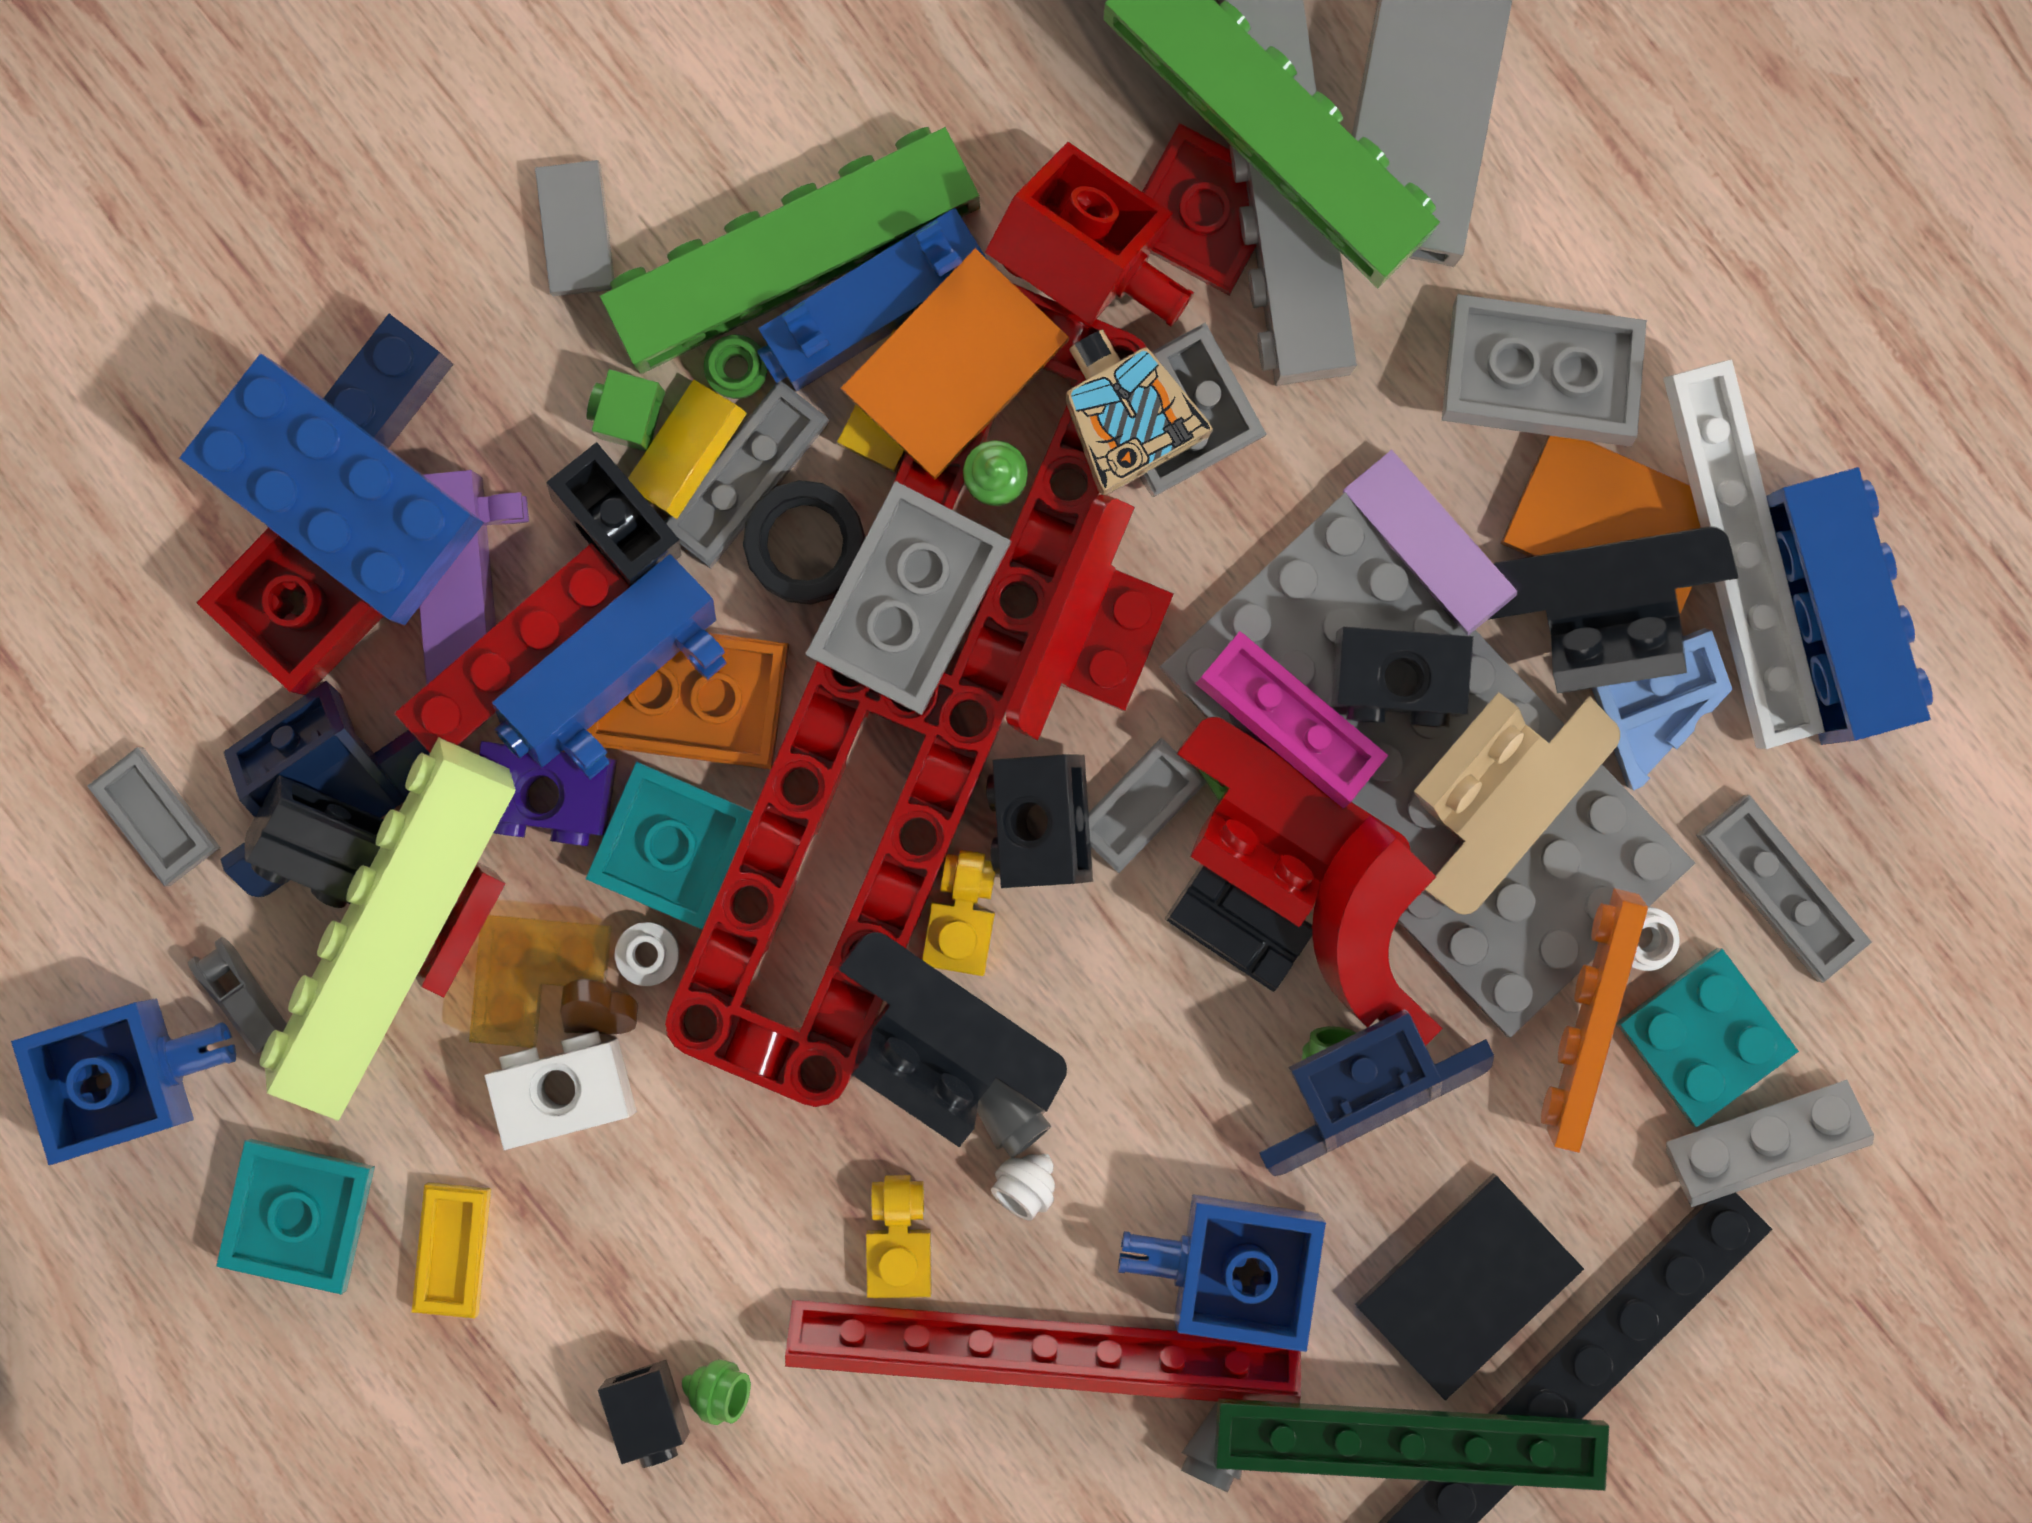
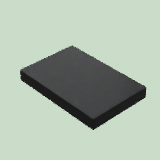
[1355,1173,1584,1401]

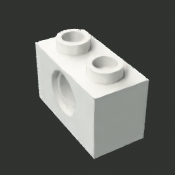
[484,1031,637,1150]

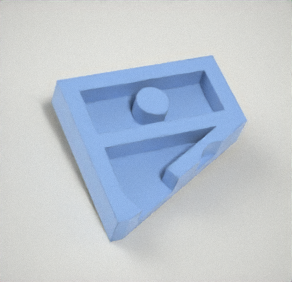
[1592,628,1733,790]

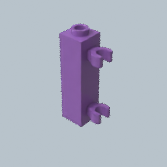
[419,470,529,684]

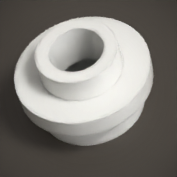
[1632,907,1680,971]
[615,922,680,986]

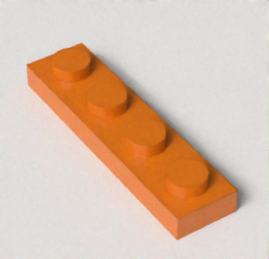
[1541,888,1648,1153]

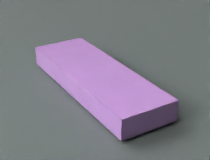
[1343,450,1517,636]

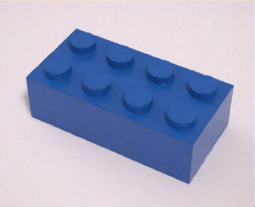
[179,353,484,625]
[1766,467,1933,745]

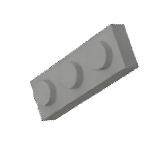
[1666,1080,1874,1208]

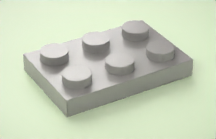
[1442,294,1647,447]
[805,481,1011,715]

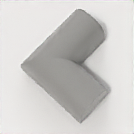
[1140,322,1267,497]

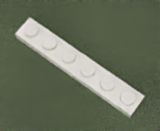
[1663,359,1825,749]

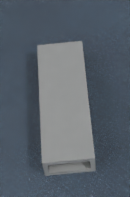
[1352,0,1512,267]

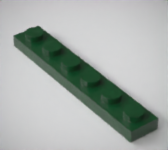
[1214,1398,1609,1491]

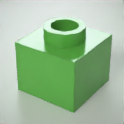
[586,369,666,452]

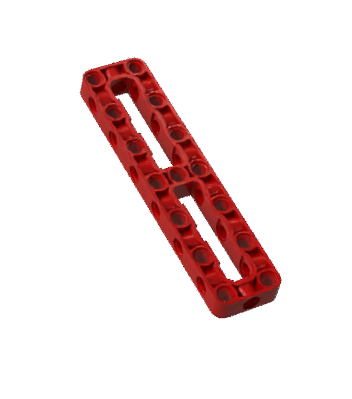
[665,284,1146,1107]

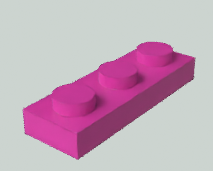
[1195,631,1389,809]

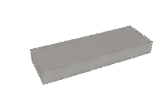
[664,381,830,568]
[1696,795,1872,983]

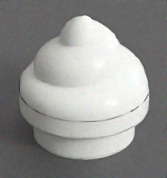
[991,1154,1055,1221]

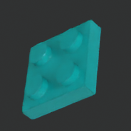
[586,762,753,930]
[1616,948,1799,1127]
[216,1139,375,1295]

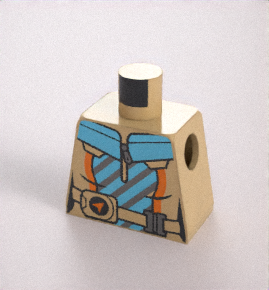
[1066,330,1213,495]

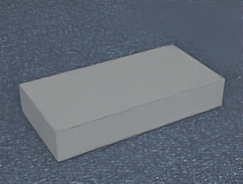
[535,160,614,297]
[1089,738,1206,873]
[87,747,221,887]

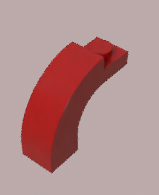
[1312,815,1443,1046]

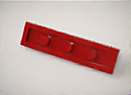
[394,543,630,753]

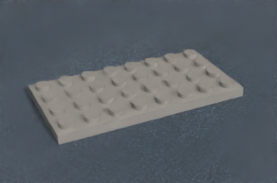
[1159,492,1695,1038]

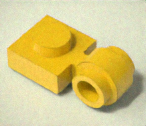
[922,849,995,976]
[866,1175,932,1298]

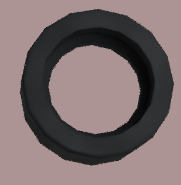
[743,480,866,605]

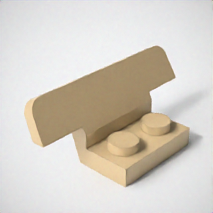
[1414,692,1620,915]

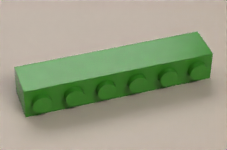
[1103,0,1440,289]
[600,127,980,374]

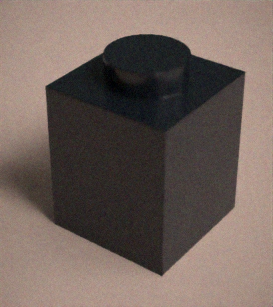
[598,1359,690,1468]

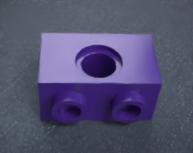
[479,741,617,846]

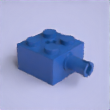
[11,998,236,1166]
[1118,1194,1326,1352]

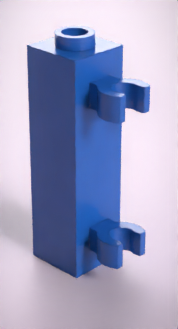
[757,208,987,392]
[492,554,727,780]

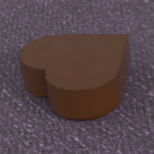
[560,979,638,1034]

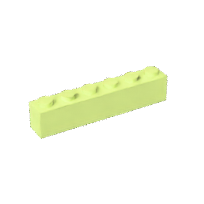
[260,737,516,1121]

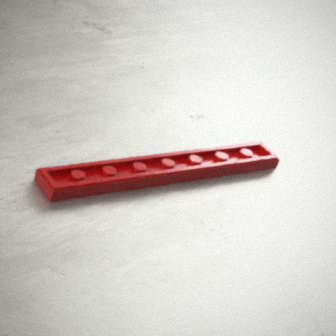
[785,1300,1301,1403]

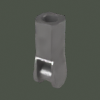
[188,937,287,1054]

